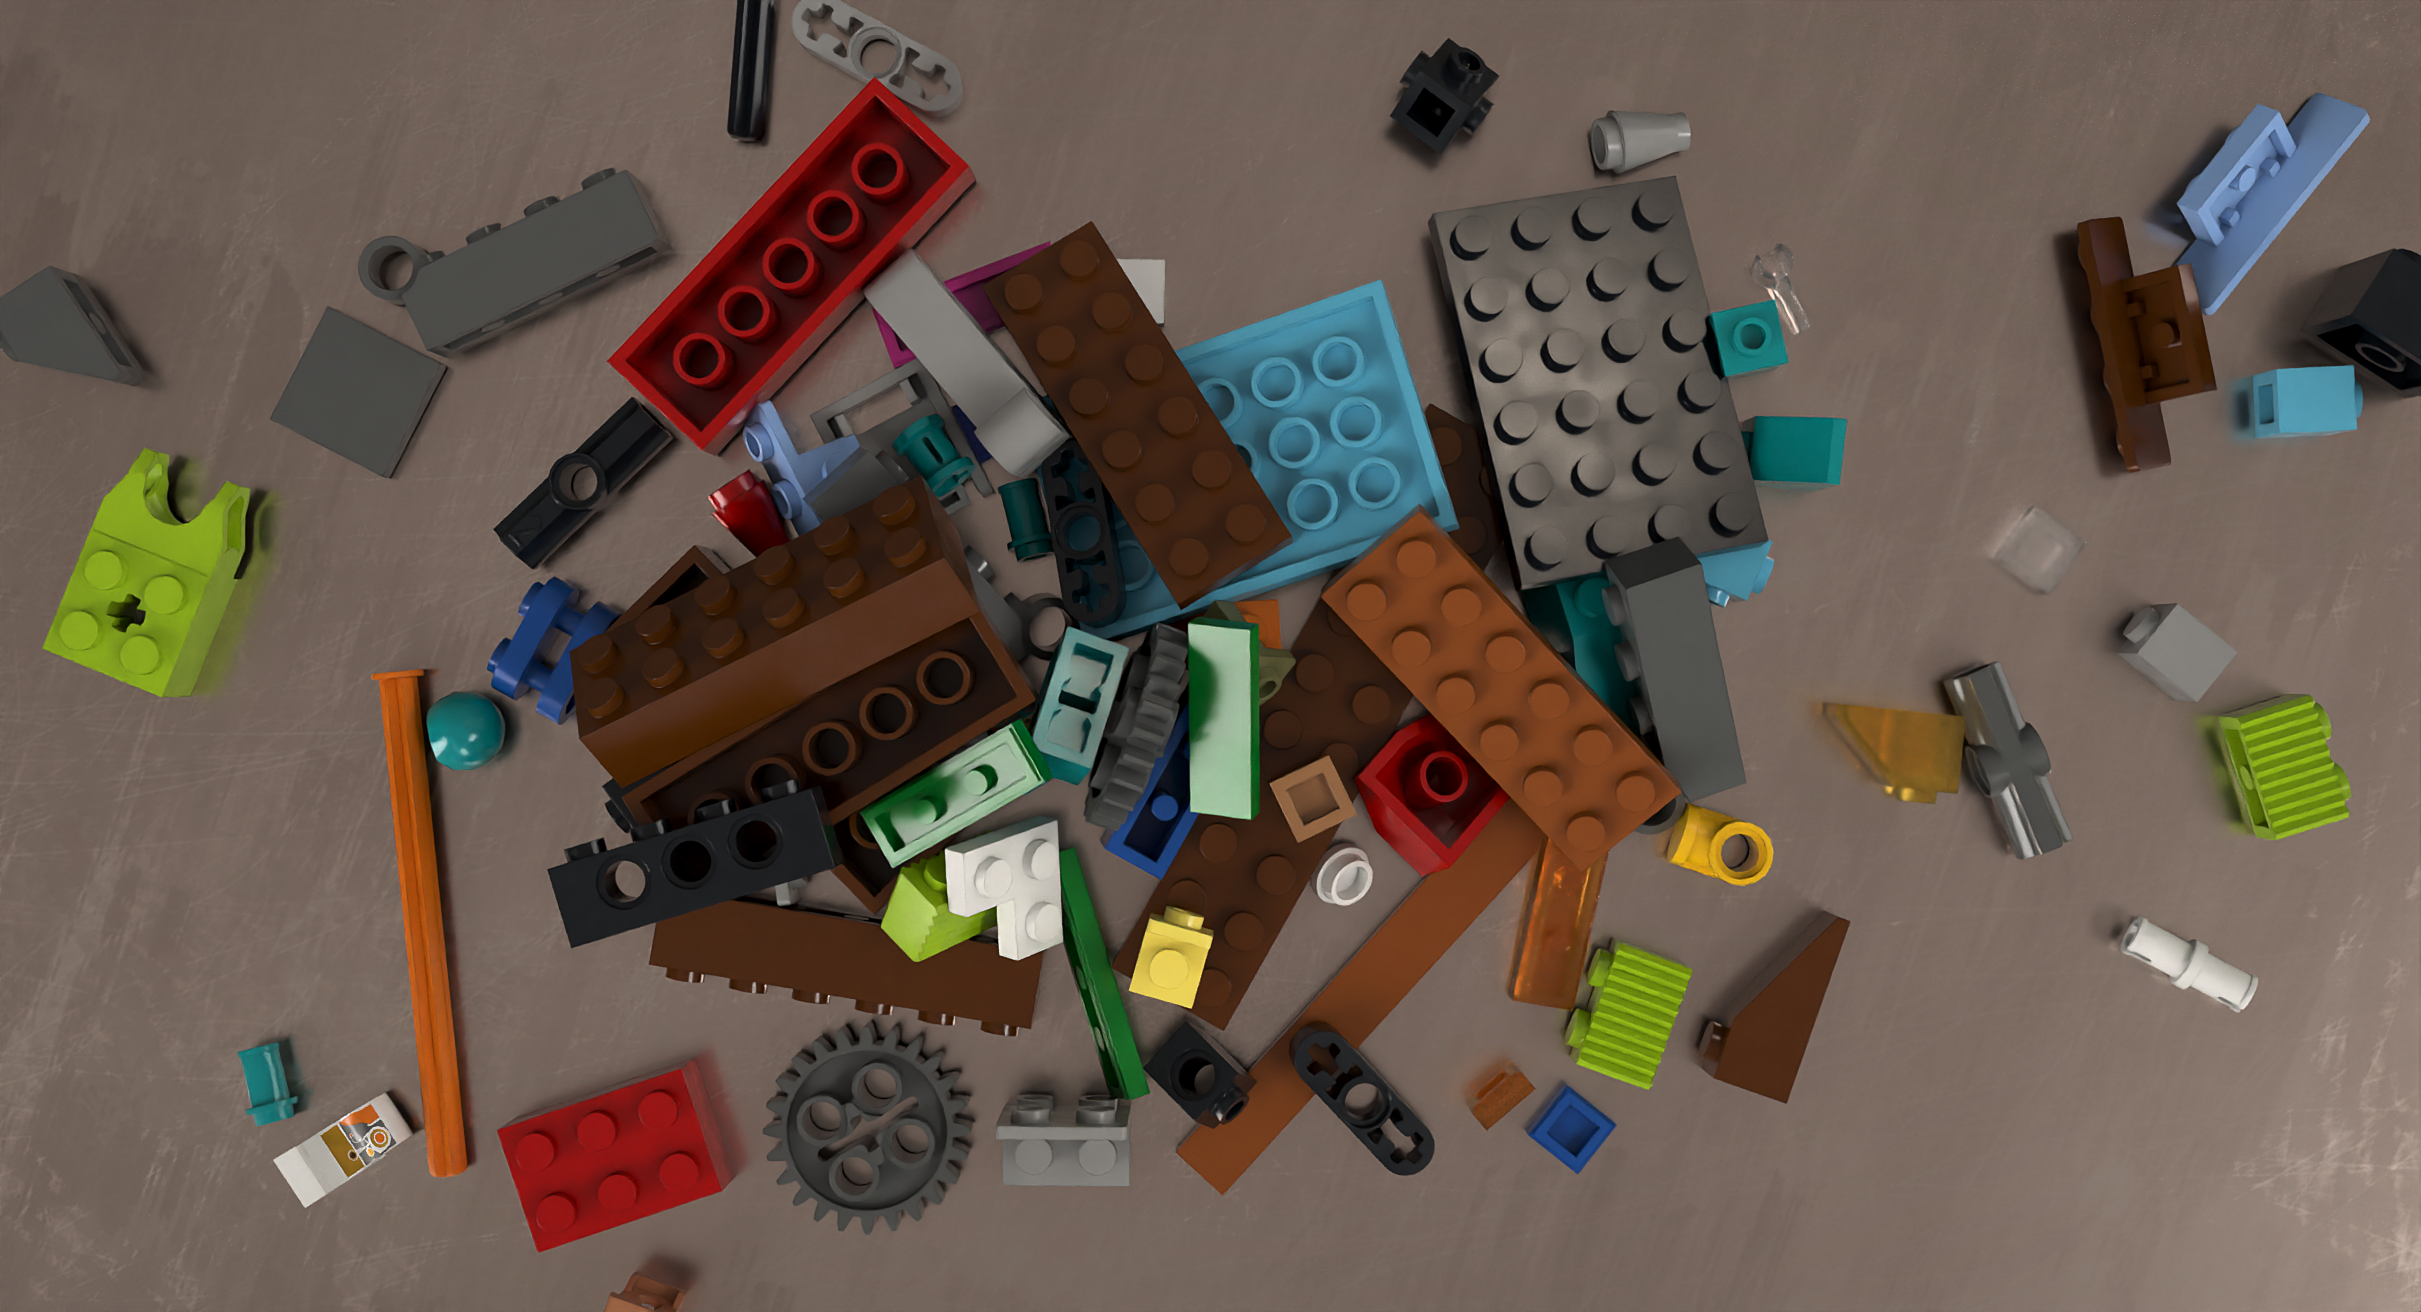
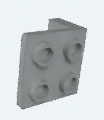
[995,1095,1131,1186]

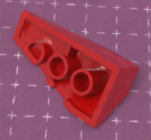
[1354,713,1510,876]

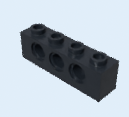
[547,778,844,948]

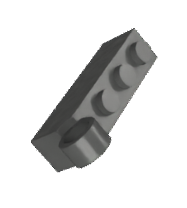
[358,168,672,357]
[803,447,1081,663]
[1601,536,1747,835]

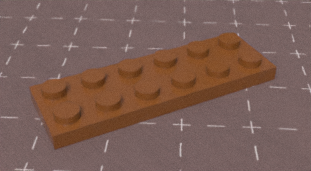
[1320,503,1682,872]

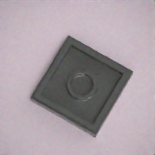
[270,306,447,478]

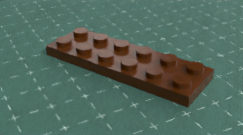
[982,221,1293,610]

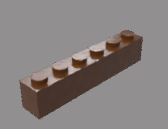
[649,895,1047,1036]

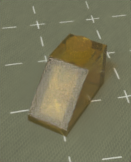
[1822,702,1966,804]

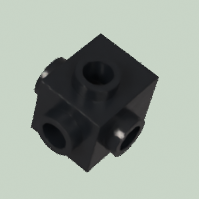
[1390,38,1499,154]

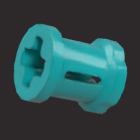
[892,413,976,498]

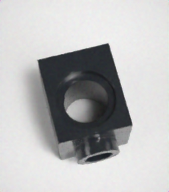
[1143,1021,1257,1129]

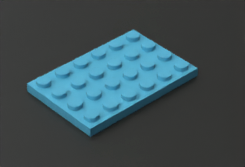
[1036,279,1460,642]

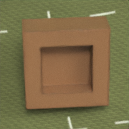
[1269,754,1357,843]

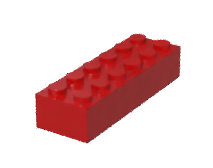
[607,76,976,456]

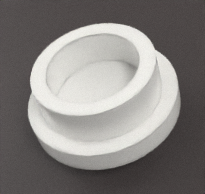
[1311,843,1373,906]

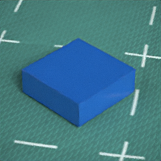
[1526,1082,1617,1174]

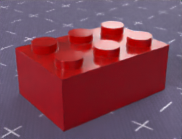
[497,1057,735,1253]

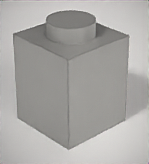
[2117,603,2238,702]

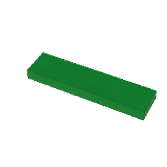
[1059,847,1150,1101]

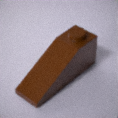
[1699,911,1851,1104]

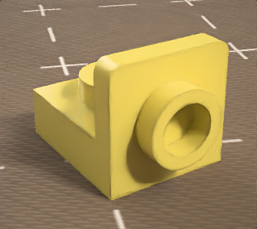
[1129,906,1214,1009]

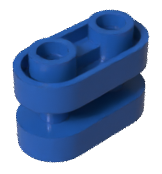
[487,577,623,725]

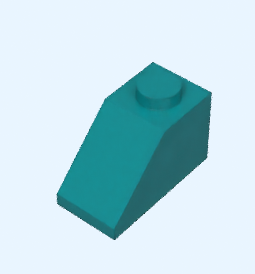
[1741,416,1847,492]

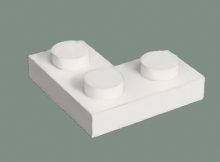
[945,815,1063,961]

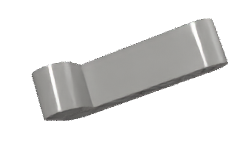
[862,247,1073,479]

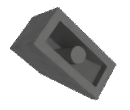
[0,266,145,386]

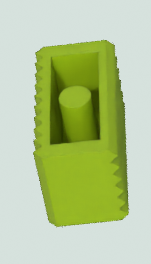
[2218,694,2351,840]
[881,830,998,962]
[1565,938,1693,1090]

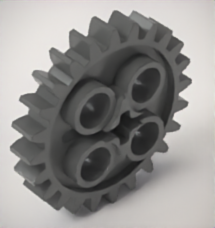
[1083,622,1188,832]
[763,1023,973,1235]

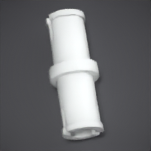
[2120,916,2258,1013]

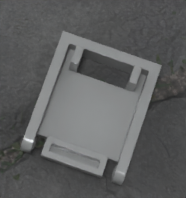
[809,358,995,516]

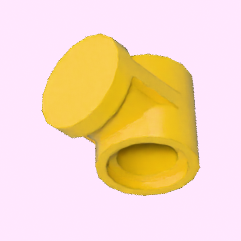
[1667,803,1774,886]

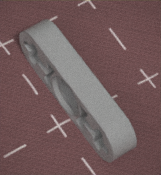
[791,0,964,117]

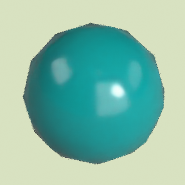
[427,691,506,770]

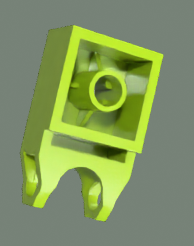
[42,448,251,698]

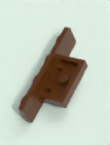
[2077,217,2217,473]

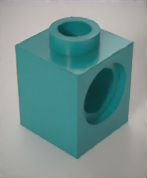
[1707,299,1789,380]

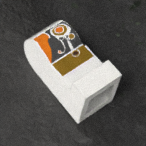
[273,1092,414,1208]

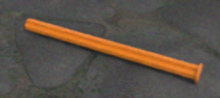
[371,669,468,1177]

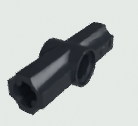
[493,397,674,570]

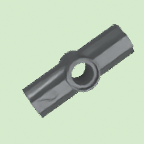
[1944,661,2073,860]

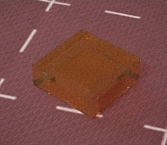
[1466,1063,1536,1131]

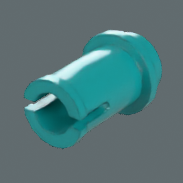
[997,478,1054,562]
[237,1042,299,1126]

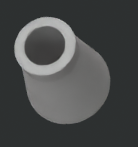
[1591,110,1691,174]

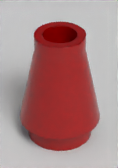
[707,469,791,558]

